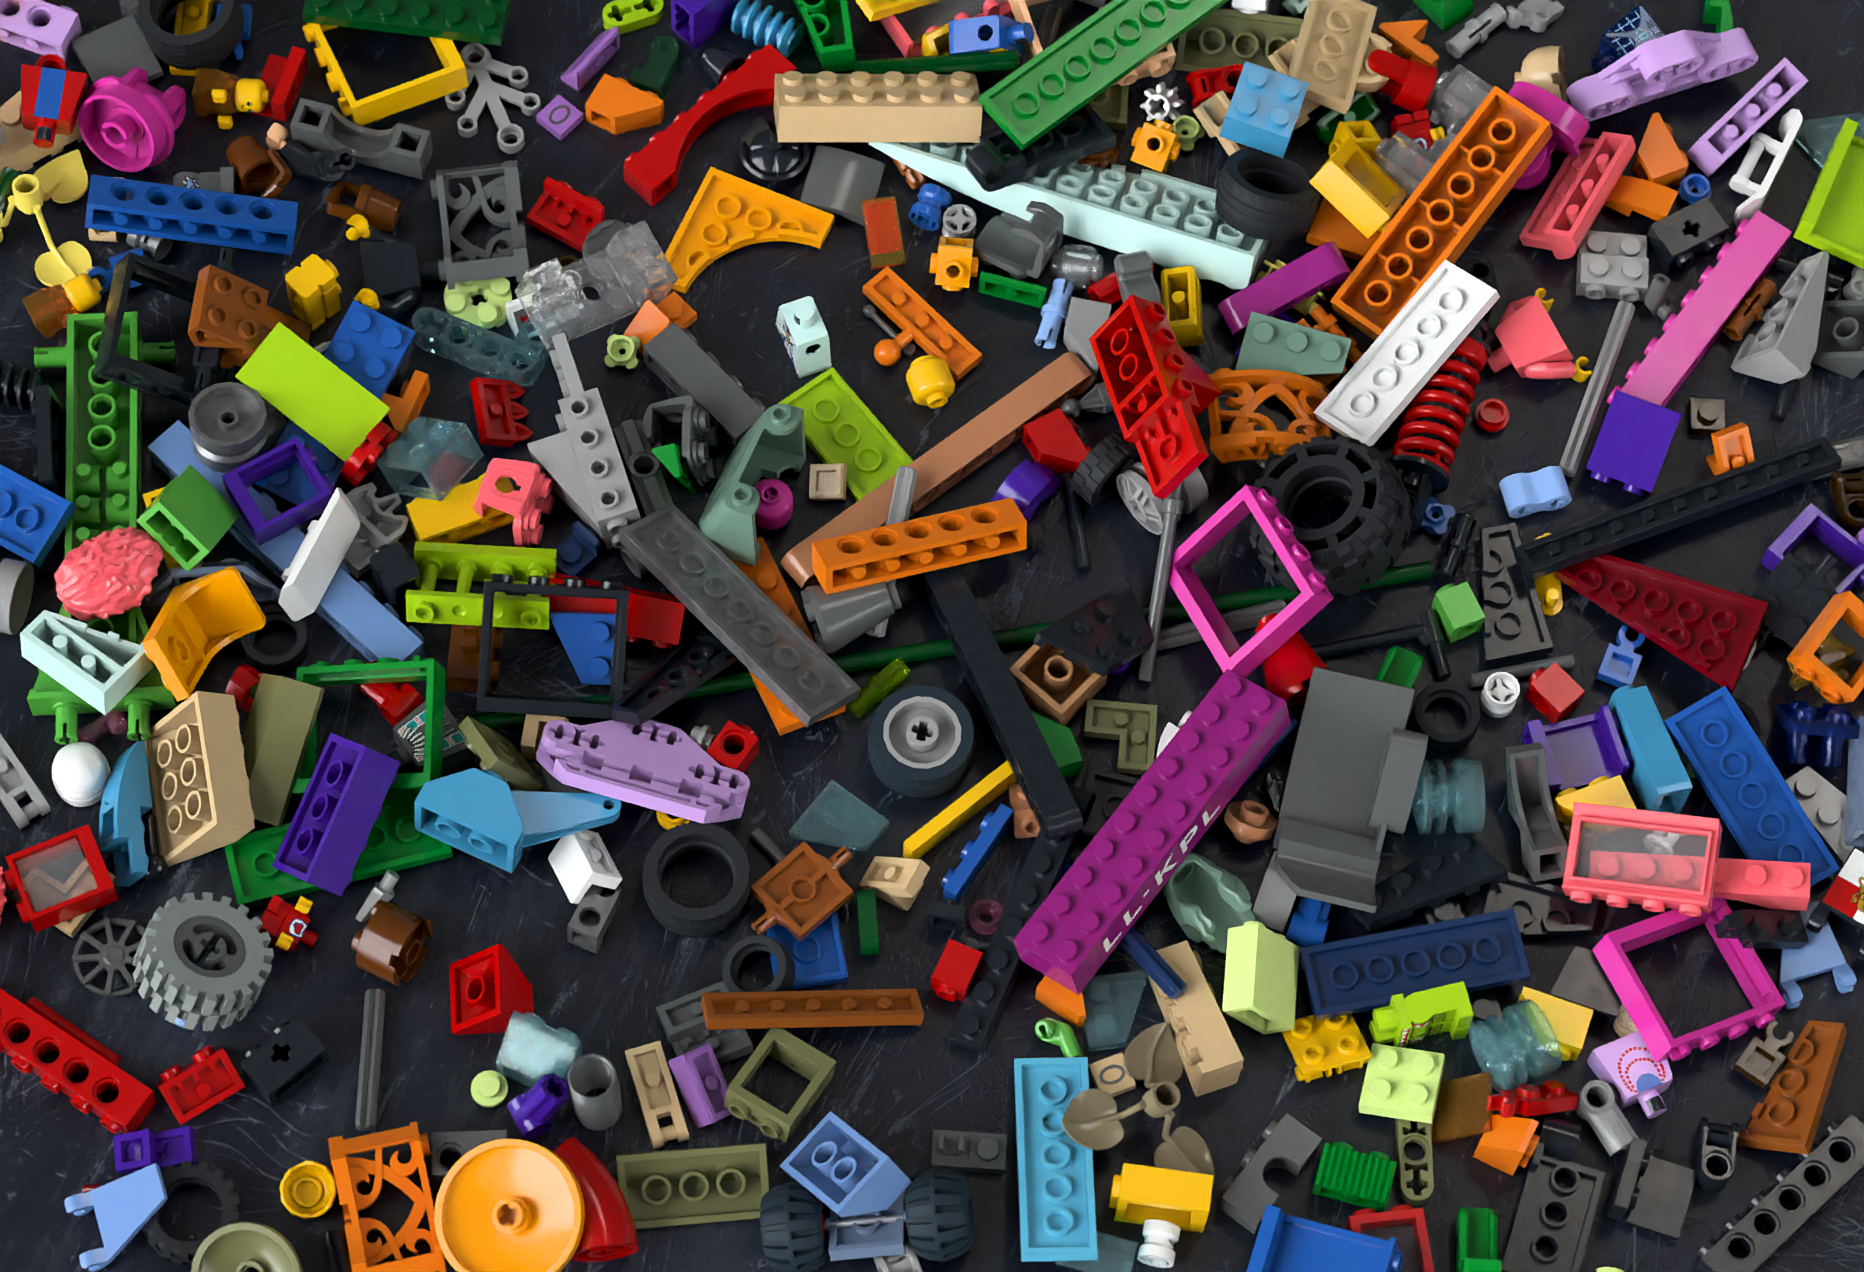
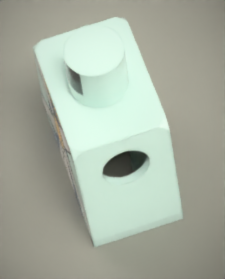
[776,296,831,379]

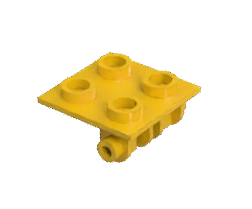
[1281,1014,1372,1083]

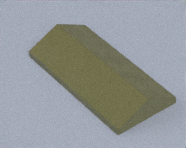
[1175,8,1303,72]
[241,673,325,828]
[616,1142,769,1229]

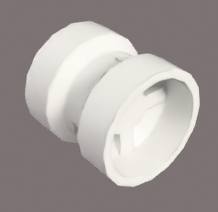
[1480,672,1520,718]
[1137,1219,1181,1268]

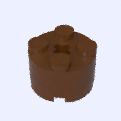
[351,900,433,987]

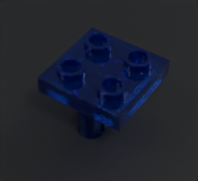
[1775,700,1860,767]

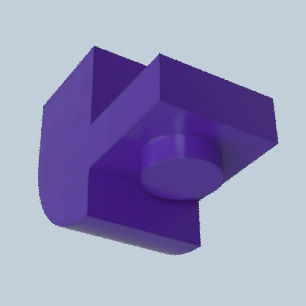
[991,459,1063,523]

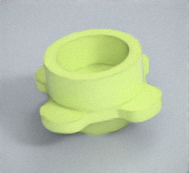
[1172,115,1205,151]
[604,334,641,369]

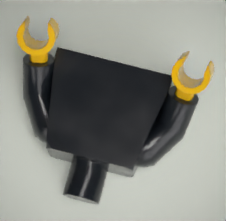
[346,214,440,317]

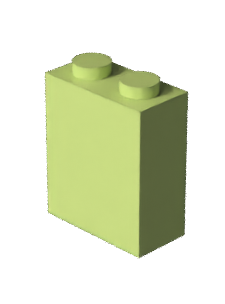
[1222,921,1300,1034]

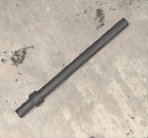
[1138,481,1184,682]

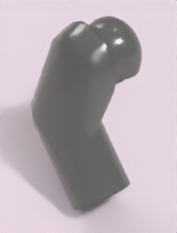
[1644,274,1676,321]

